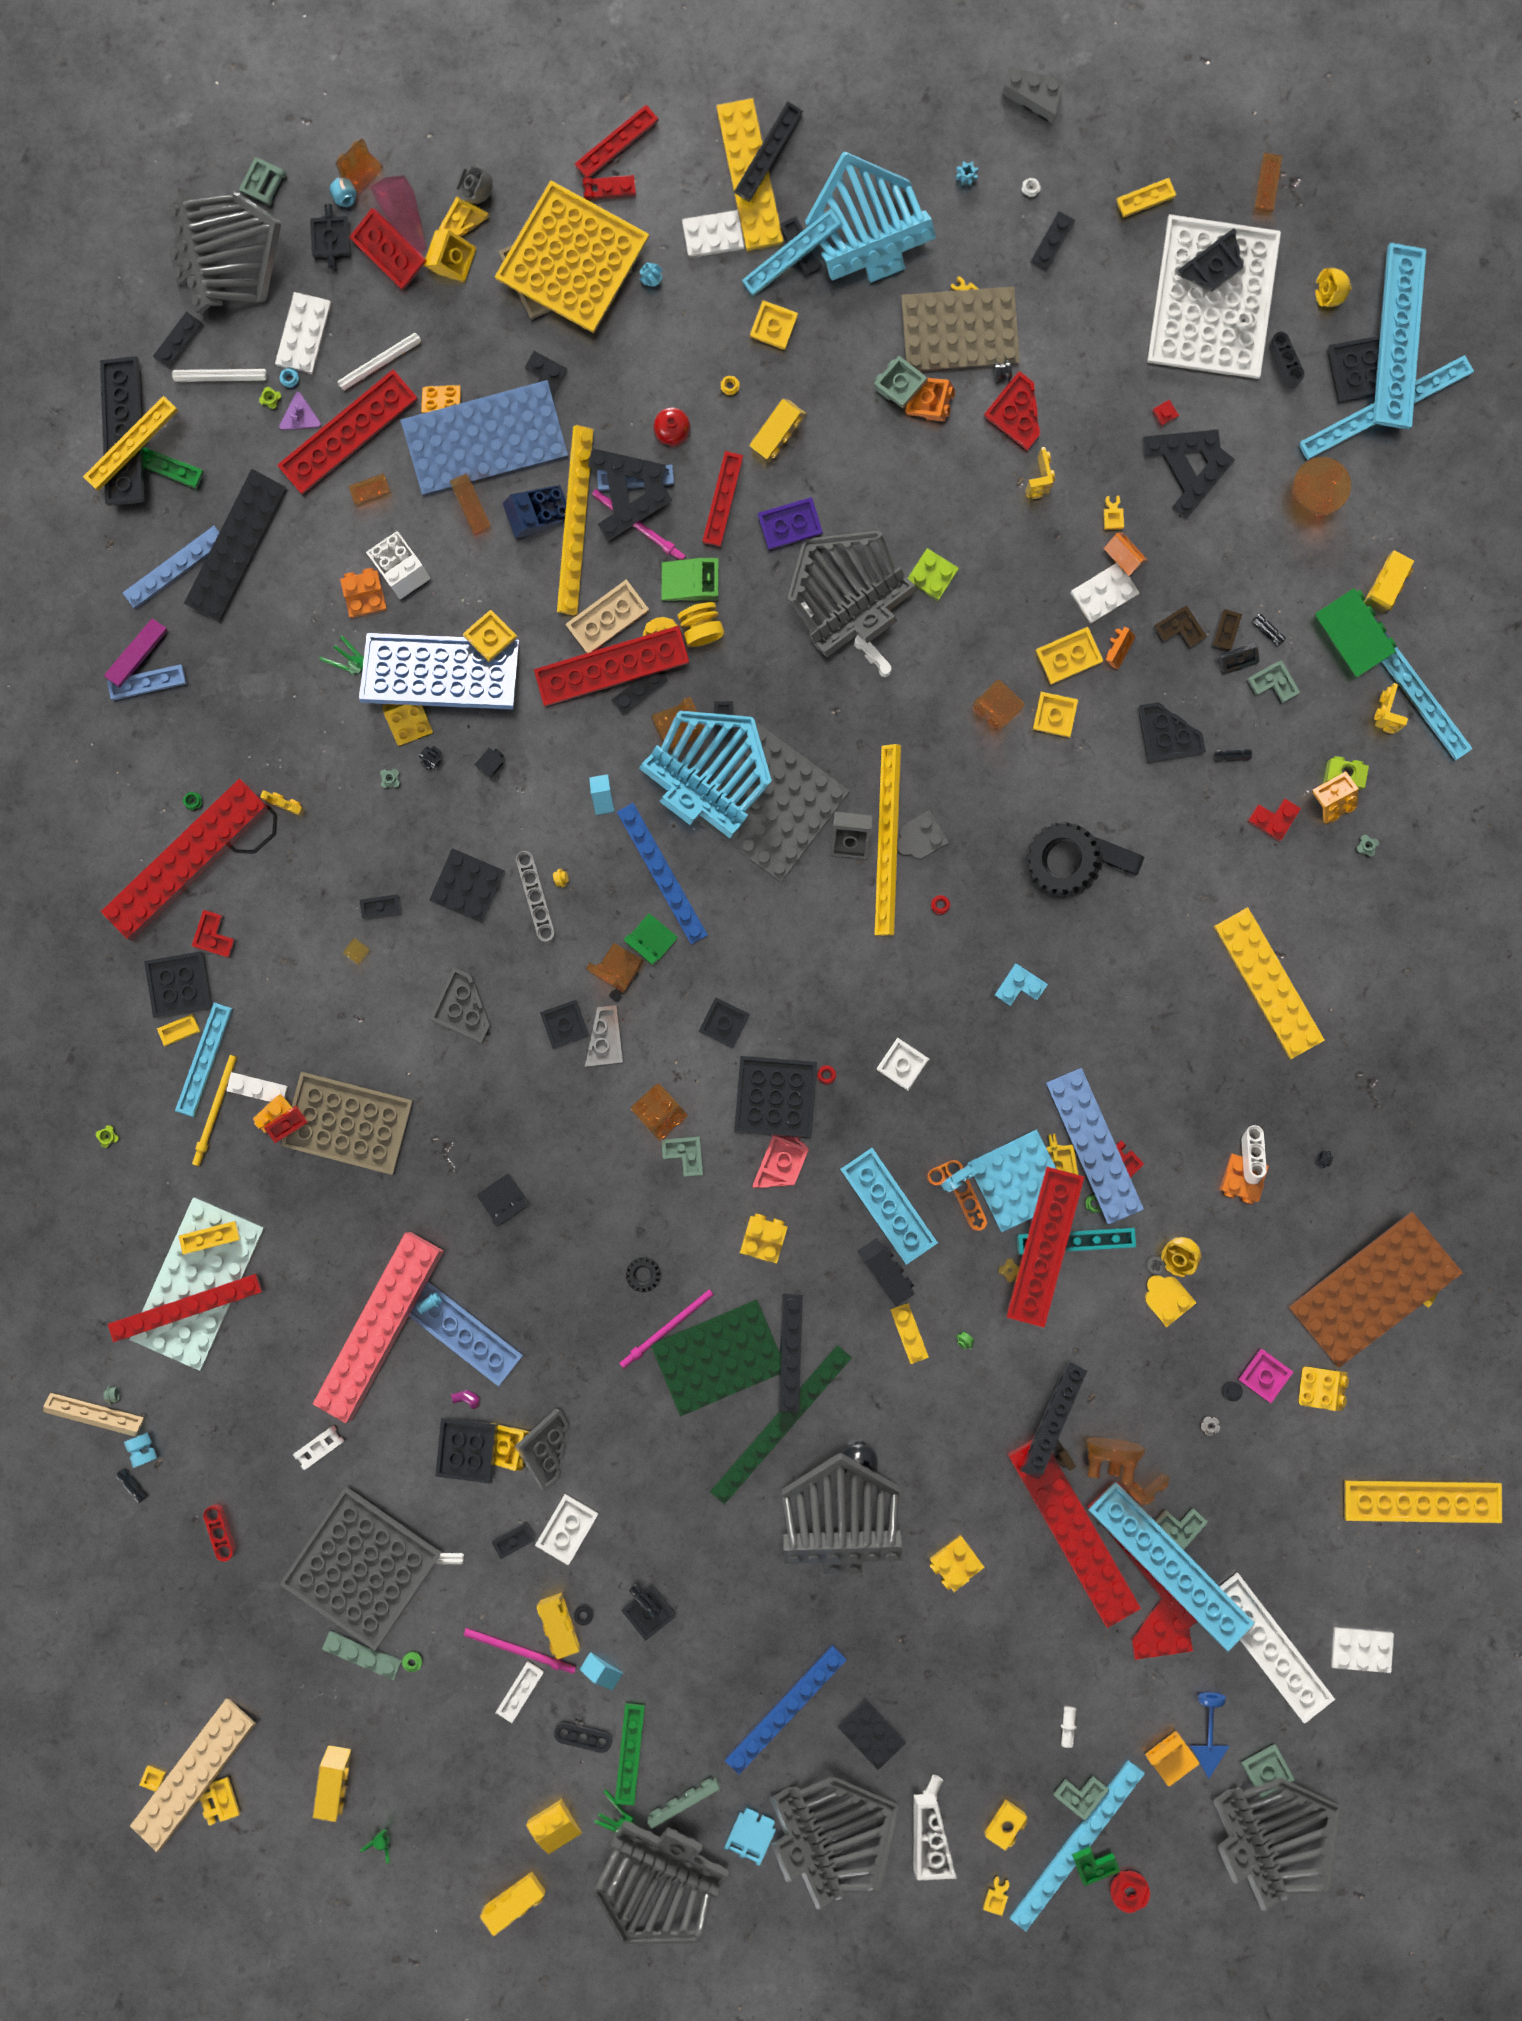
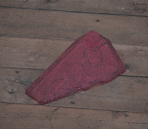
[369,175,427,253]

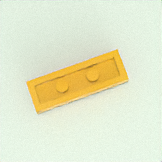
[1116,178,1176,218]
[178,1221,241,1254]
[890,1303,929,1364]

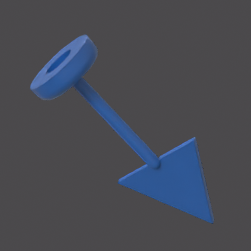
[1191,1692,1229,1779]

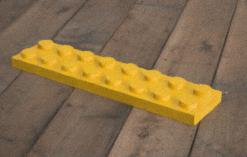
[716,98,783,251]
[1214,907,1324,1059]
[1344,1481,1502,1523]

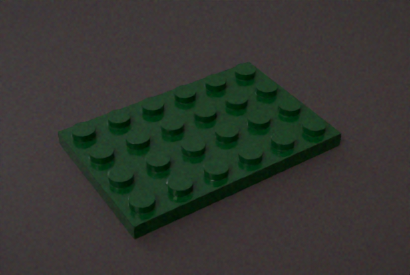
[651,1299,780,1417]

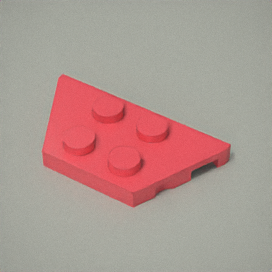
[752,1136,809,1188]

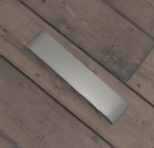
[516,851,556,943]

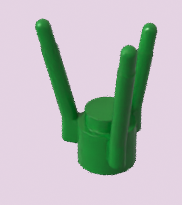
[319,636,364,675]
[594,1790,633,1832]
[360,1829,390,1864]

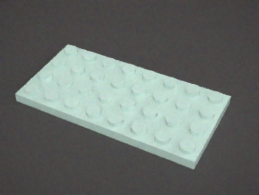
[130,1197,265,1371]

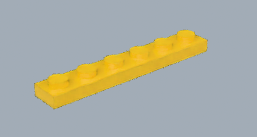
[83,396,178,491]

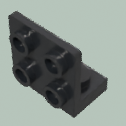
[477,1174,530,1227]

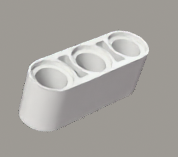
[1242,1125,1266,1184]

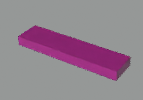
[104,618,168,688]

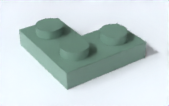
[1247,660,1300,703]
[661,1136,703,1177]
[1155,1508,1208,1550]
[1053,1776,1109,1821]

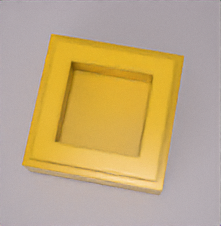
[139,1765,166,1792]

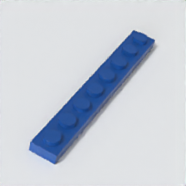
[617,803,708,945]
[725,1645,847,1774]

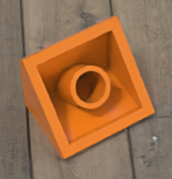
[1104,532,1148,576]

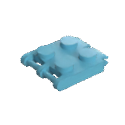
[724,1808,776,1866]

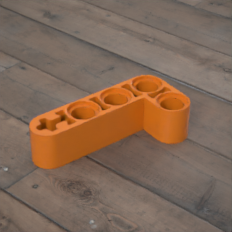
[927,1160,987,1231]

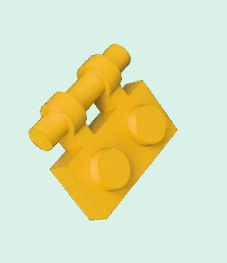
[199,1776,240,1825]

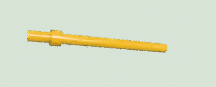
[192,1055,237,1166]

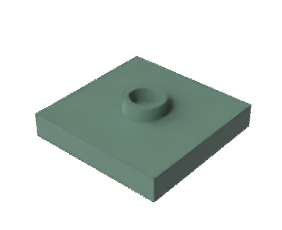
[1241,1744,1295,1798]

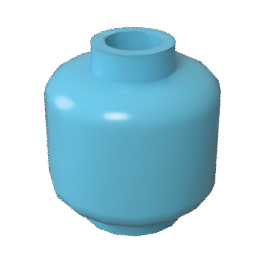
[329,178,357,207]

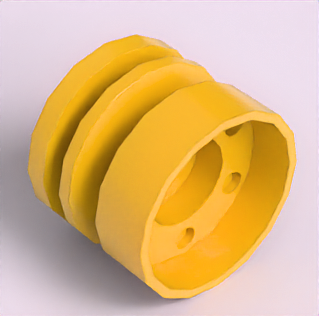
[678,602,725,647]

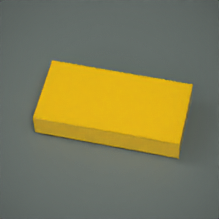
[157,1014,201,1047]

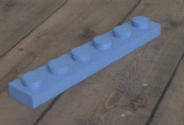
[123,526,219,609]

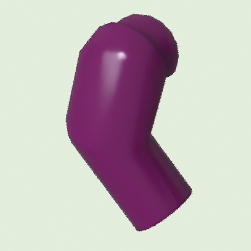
[451,1390,480,1409]

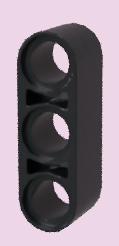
[1269,331,1305,388]
[1095,837,1145,876]

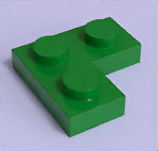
[1071,1847,1120,1887]

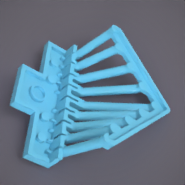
[805,152,936,283]
[639,711,772,838]

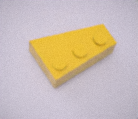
[749,399,807,460]
[1364,550,1414,614]
[537,1593,581,1659]
[313,1745,351,1822]
[480,1872,545,1936]

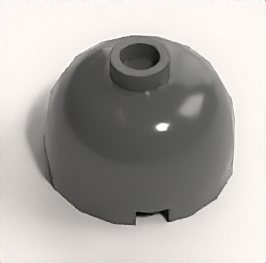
[456,163,493,204]

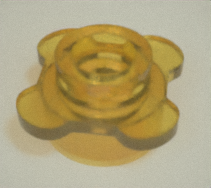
[998,1259,1019,1282]

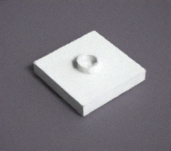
[876,1038,929,1091]

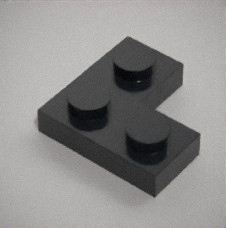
[525,351,567,397]

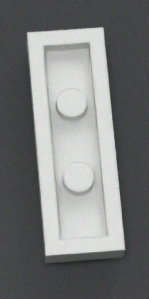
[227,1072,288,1102]
[496,1661,544,1723]

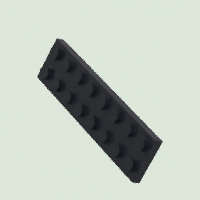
[100,356,145,506]
[183,469,286,622]

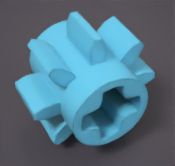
[956,161,979,186]
[640,263,663,287]

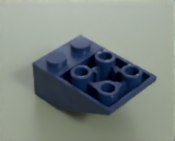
[502,485,566,538]

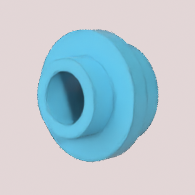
[280,368,299,388]

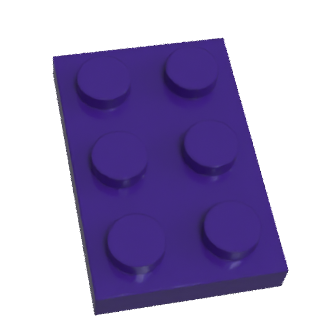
[758,497,823,551]

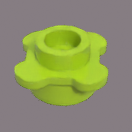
[259,387,281,409]
[96,1125,119,1148]

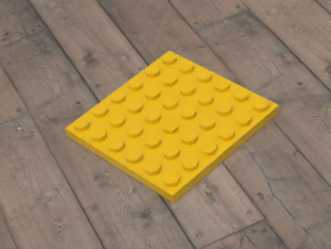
[495,180,649,333]

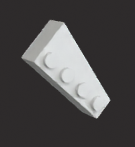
[913,1794,956,1880]

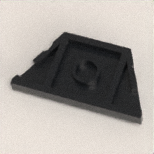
[1176,228,1244,292]

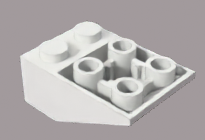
[366,531,431,600]

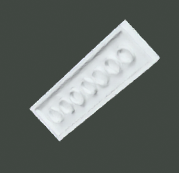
[1219,1573,1335,1724]

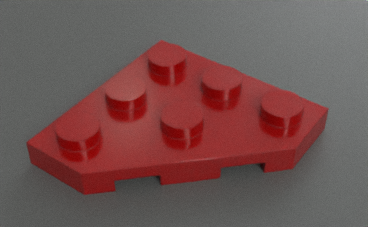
[984,371,1040,451]
[1131,1599,1193,1660]

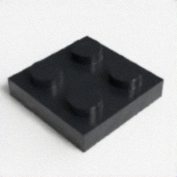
[699,997,750,1049]
[540,1000,589,1049]
[621,1585,676,1641]

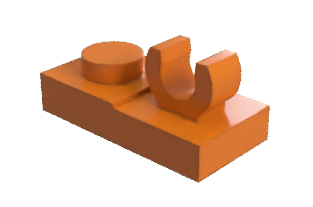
[1106,627,1136,669]

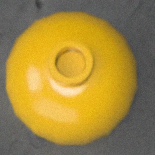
[1315,268,1351,307]
[1161,1237,1202,1277]

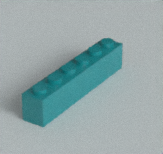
[1016,1228,1136,1254]

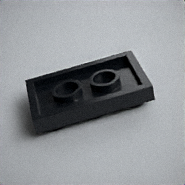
[837,1699,906,1770]

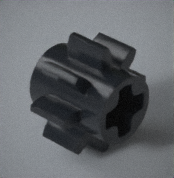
[419,746,443,770]

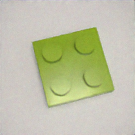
[907,548,959,601]

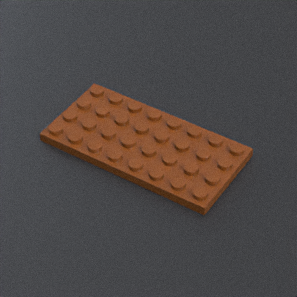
[1289,1211,1463,1368]

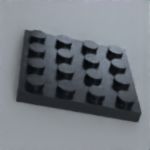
[734,1056,817,1139]

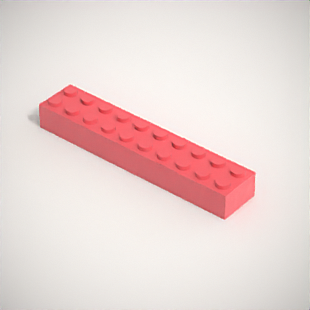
[313,1232,444,1423]

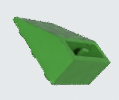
[662,558,719,601]

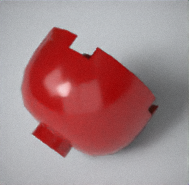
[653,407,691,447]

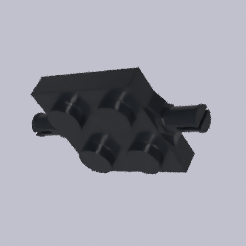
[310,204,351,269]

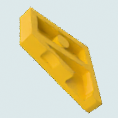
[439,197,489,237]
[260,790,305,816]

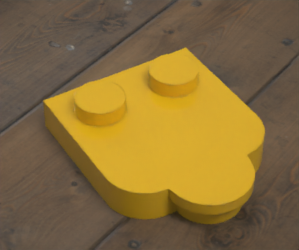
[1145,1275,1196,1327]

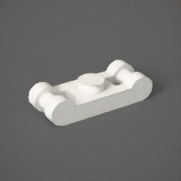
[854,635,891,677]
[293,1425,345,1470]

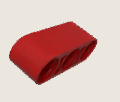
[203,1504,236,1562]

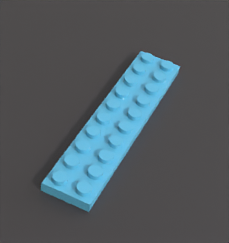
[1373,243,1426,430]
[1088,1482,1255,1651]

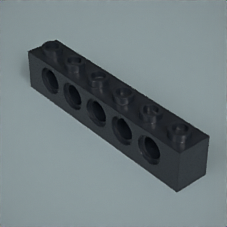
[1020,1362,1087,1479]

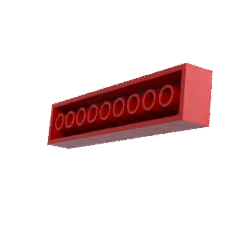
[100,778,270,941]
[1007,1439,1141,1628]

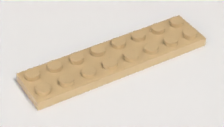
[130,1699,256,1852]

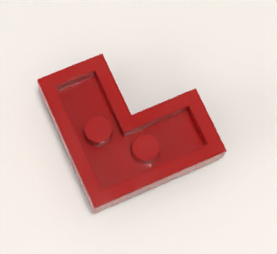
[1248,799,1301,841]
[191,910,235,958]

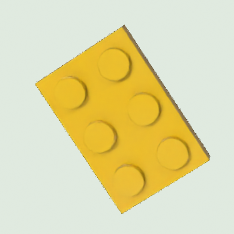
[1035,627,1103,685]

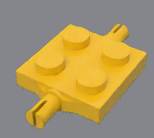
[1047,1134,1078,1175]

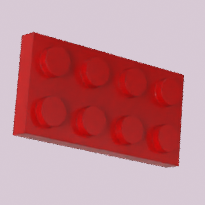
[349,208,427,289]

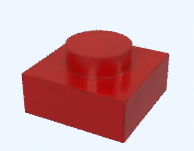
[1152,399,1179,426]

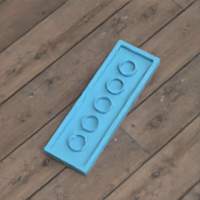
[840,1148,938,1265]

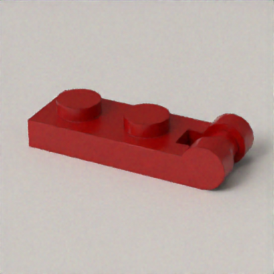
[582,175,636,200]

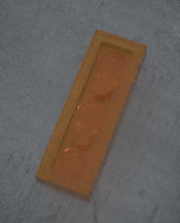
[1254,153,1282,212]
[450,473,491,534]

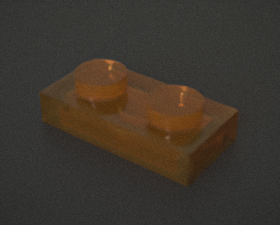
[348,473,391,505]

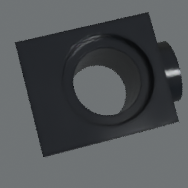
[474,747,506,780]

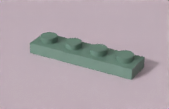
[322,1630,402,1680]
[648,1778,720,1829]

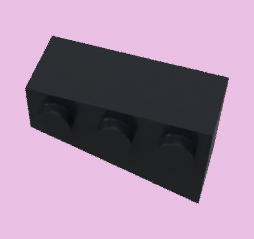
[858,1238,915,1307]

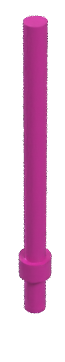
[592,489,686,560]
[620,1289,714,1369]
[463,1628,576,1674]

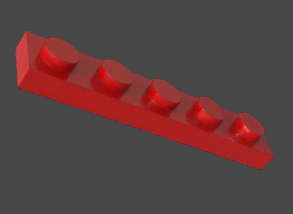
[575,105,659,178]
[702,451,743,547]

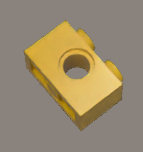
[984,1800,1027,1851]

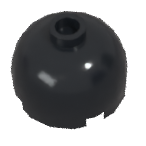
[842,1441,878,1473]

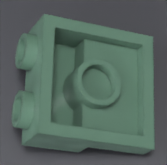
[874,356,928,408]

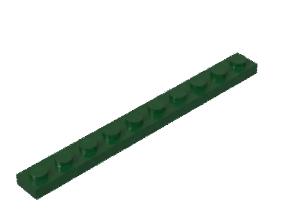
[710,1345,852,1505]

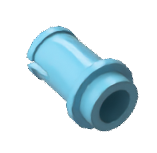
[416,1293,442,1314]

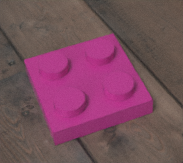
[1238,1348,1293,1403]

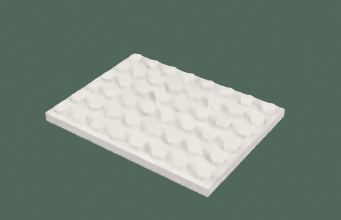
[1147,215,1281,379]

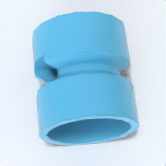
[124,1433,157,1468]

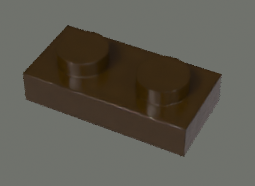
[1212,609,1242,651]

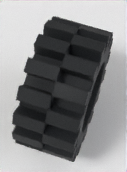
[625,1257,661,1293]

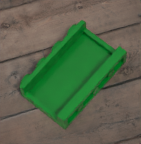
[1315,588,1398,678]

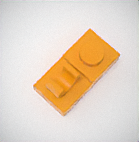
[253,1094,292,1133]

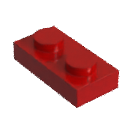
[264,1105,308,1143]

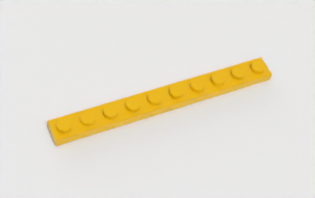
[557,425,593,616]
[875,744,901,936]

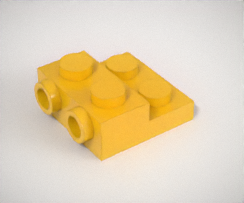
[740,1213,788,1264]
[492,1423,530,1471]
[930,1535,985,1592]

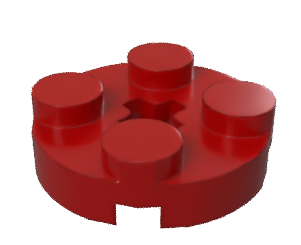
[1110,1871,1150,1913]

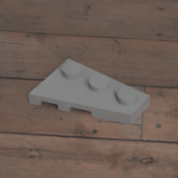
[585,1005,623,1067]

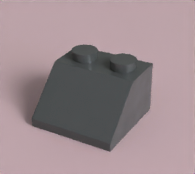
[830,812,872,860]

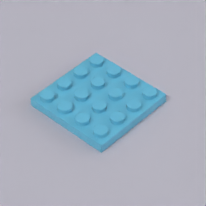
[968,1129,1057,1232]

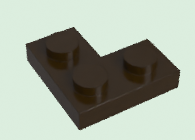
[1154,605,1207,648]
[1054,1440,1076,1471]

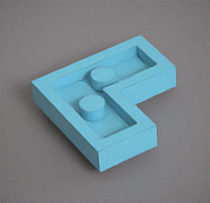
[994,964,1048,1006]

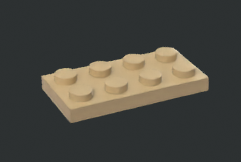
[566,579,649,653]

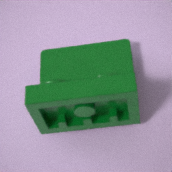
[624,913,678,967]

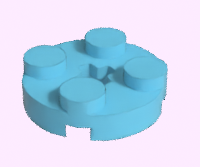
[940,1162,977,1193]

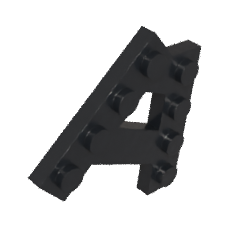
[1143,429,1235,518]
[588,448,672,541]

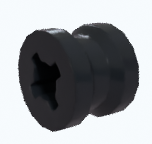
[993,360,1012,382]

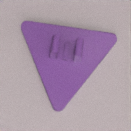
[279,392,321,430]

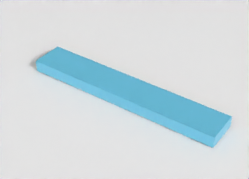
[742,209,843,296]
[175,1003,233,1117]

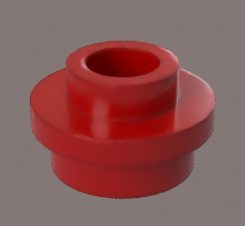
[931,895,950,915]
[817,1065,836,1085]

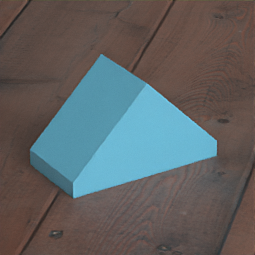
[589,774,614,815]
[580,1652,623,1690]

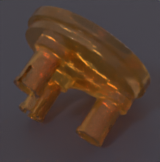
[1291,457,1351,518]
[1086,1438,1145,1485]

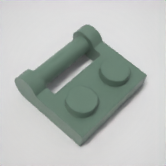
[239,157,287,207]

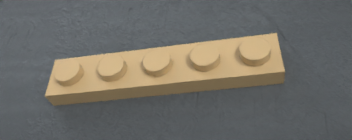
[43,1393,144,1437]

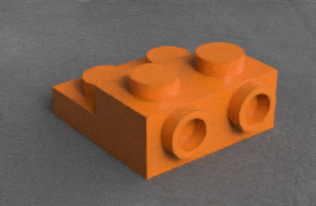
[905,378,955,422]
[340,568,387,619]
[1220,1154,1269,1205]

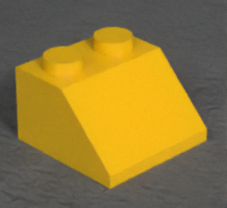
[423,229,477,282]
[526,1799,582,1855]

